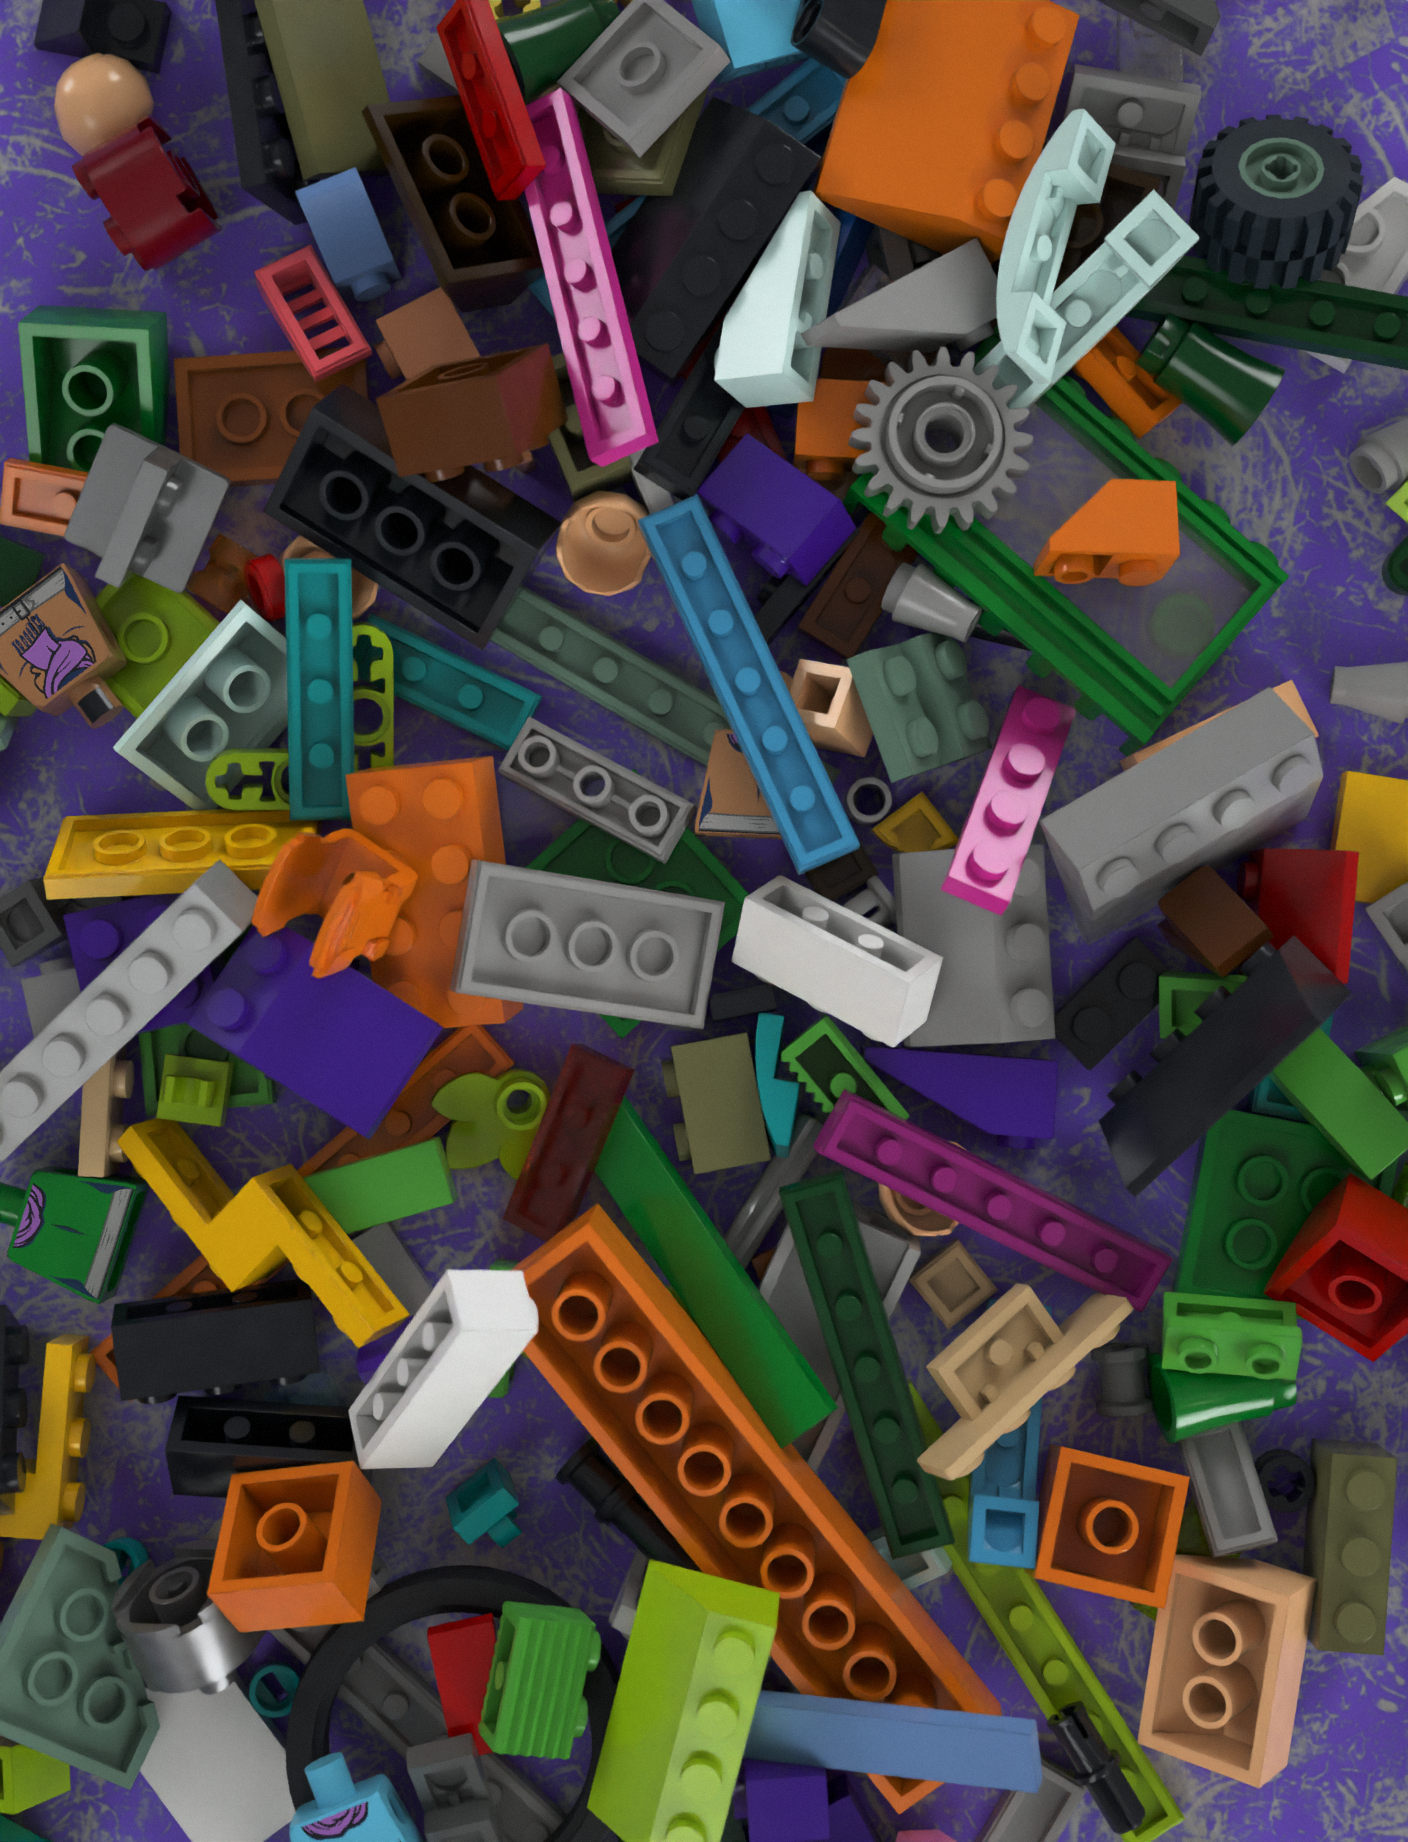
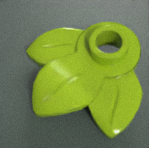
[431,1069,551,1181]

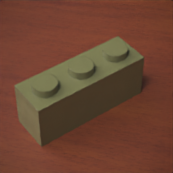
[1303,1438,1398,1656]

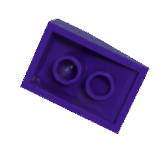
[187,925,443,1140]

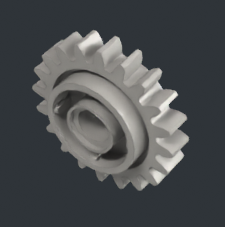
[848,347,1034,534]

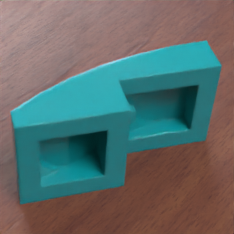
[755,1012,799,1158]

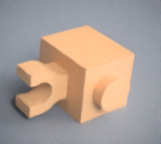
[780,659,873,757]

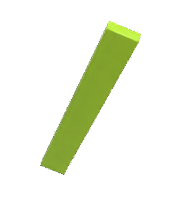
[907,1379,1185,1842]

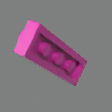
[940,685,1076,916]

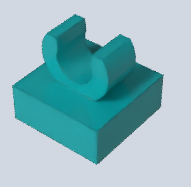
[445,1458,522,1548]

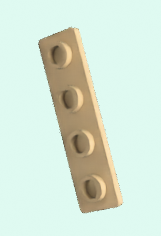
[917,1283,1134,1480]

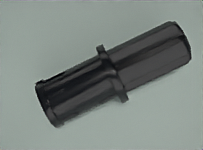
[1047,1701,1145,1835]

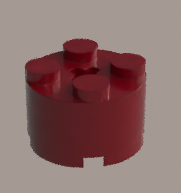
[72,114,222,272]

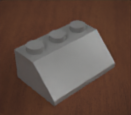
[892,845,1055,1047]

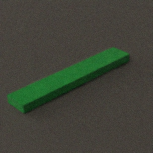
[565,1087,839,1449]

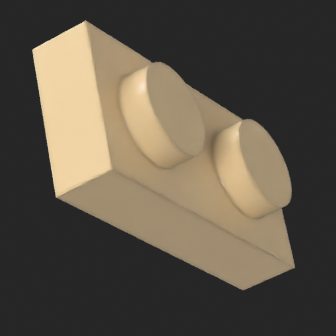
[78,1046,134,1177]

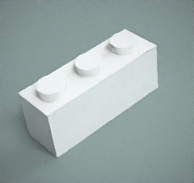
[731,875,943,1048]

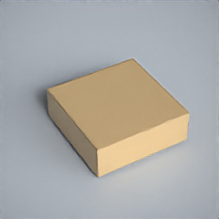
[908,1238,998,1330]

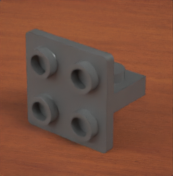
[64,423,231,593]

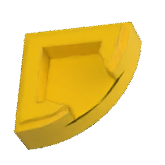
[870,791,959,853]

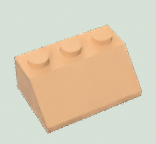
[1137,1554,1317,1789]

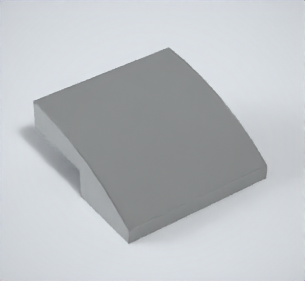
[1061,64,1202,210]

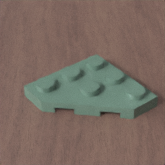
[0,1524,160,1790]

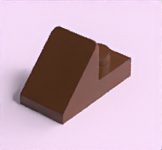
[1157,865,1274,978]

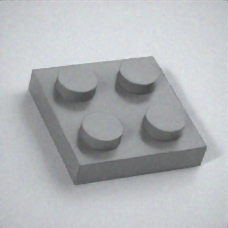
[557,0,731,158]

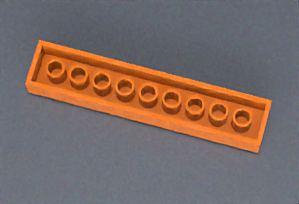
[509,1203,1002,1815]

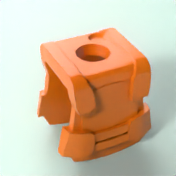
[251,828,418,979]

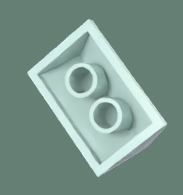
[113,600,288,810]

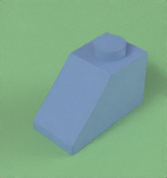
[295,167,402,302]

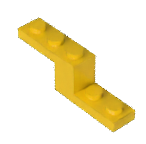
[116,1118,410,1349]
[0,1334,96,1572]

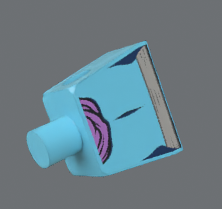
[289,1752,426,1842]

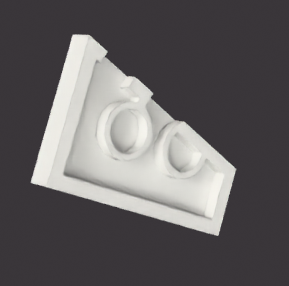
[1303,177,1408,373]

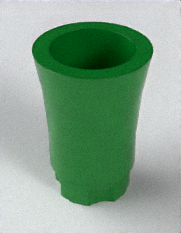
[1147,1353,1297,1444]

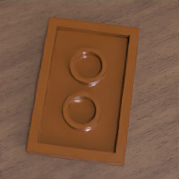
[174,347,371,487]

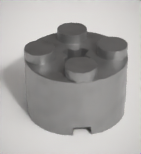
[112,1540,267,1694]

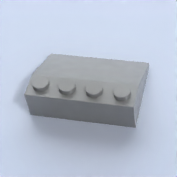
[1040,687,1324,946]

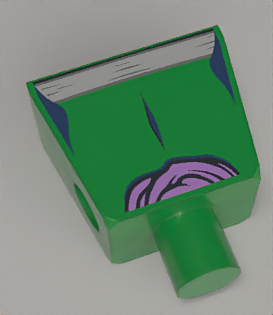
[0,1166,150,1304]

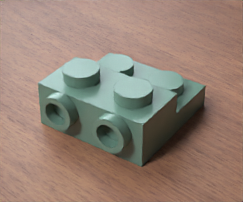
[847,632,993,783]

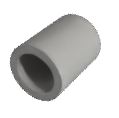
[844,777,892,826]

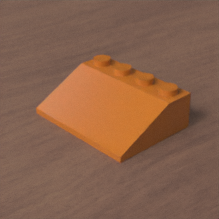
[813,0,1080,265]

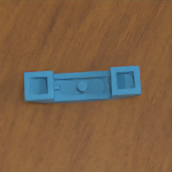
[967,1299,1052,1569]

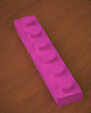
[525,88,659,467]

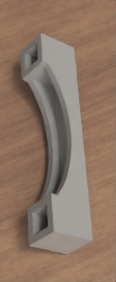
[0,859,258,1164]

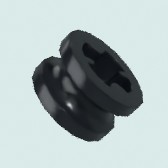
[1254,1449,1315,1513]

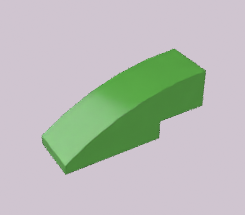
[1268,1028,1408,1180]
[302,1136,458,1234]

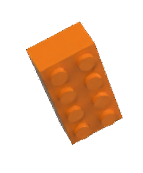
[346,756,524,1028]

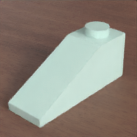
[714,191,841,408]

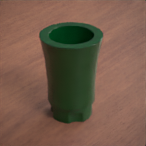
[495,0,620,106]
[1135,312,1285,446]

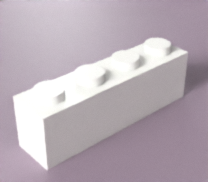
[348,1269,538,1469]

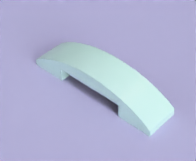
[996,109,1116,383]
[973,190,1200,409]

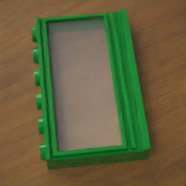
[842,324,1289,757]

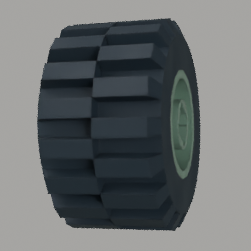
[1189,115,1364,289]

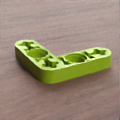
[205,622,394,810]

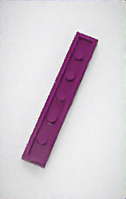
[812,1089,1173,1313]

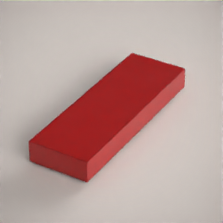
[436,0,547,200]

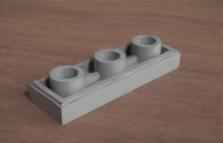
[497,717,697,864]

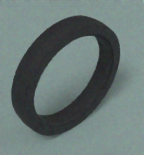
[286,1565,620,1842]

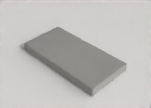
[450,859,725,1029]

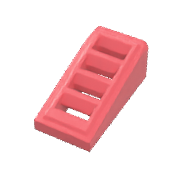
[254,244,372,383]

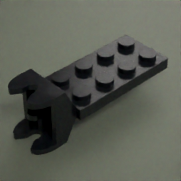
[215,0,320,225]

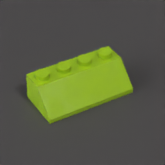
[587,1559,780,1842]

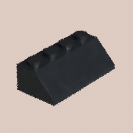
[611,97,821,388]
[263,383,562,650]
[1099,935,1351,1197]

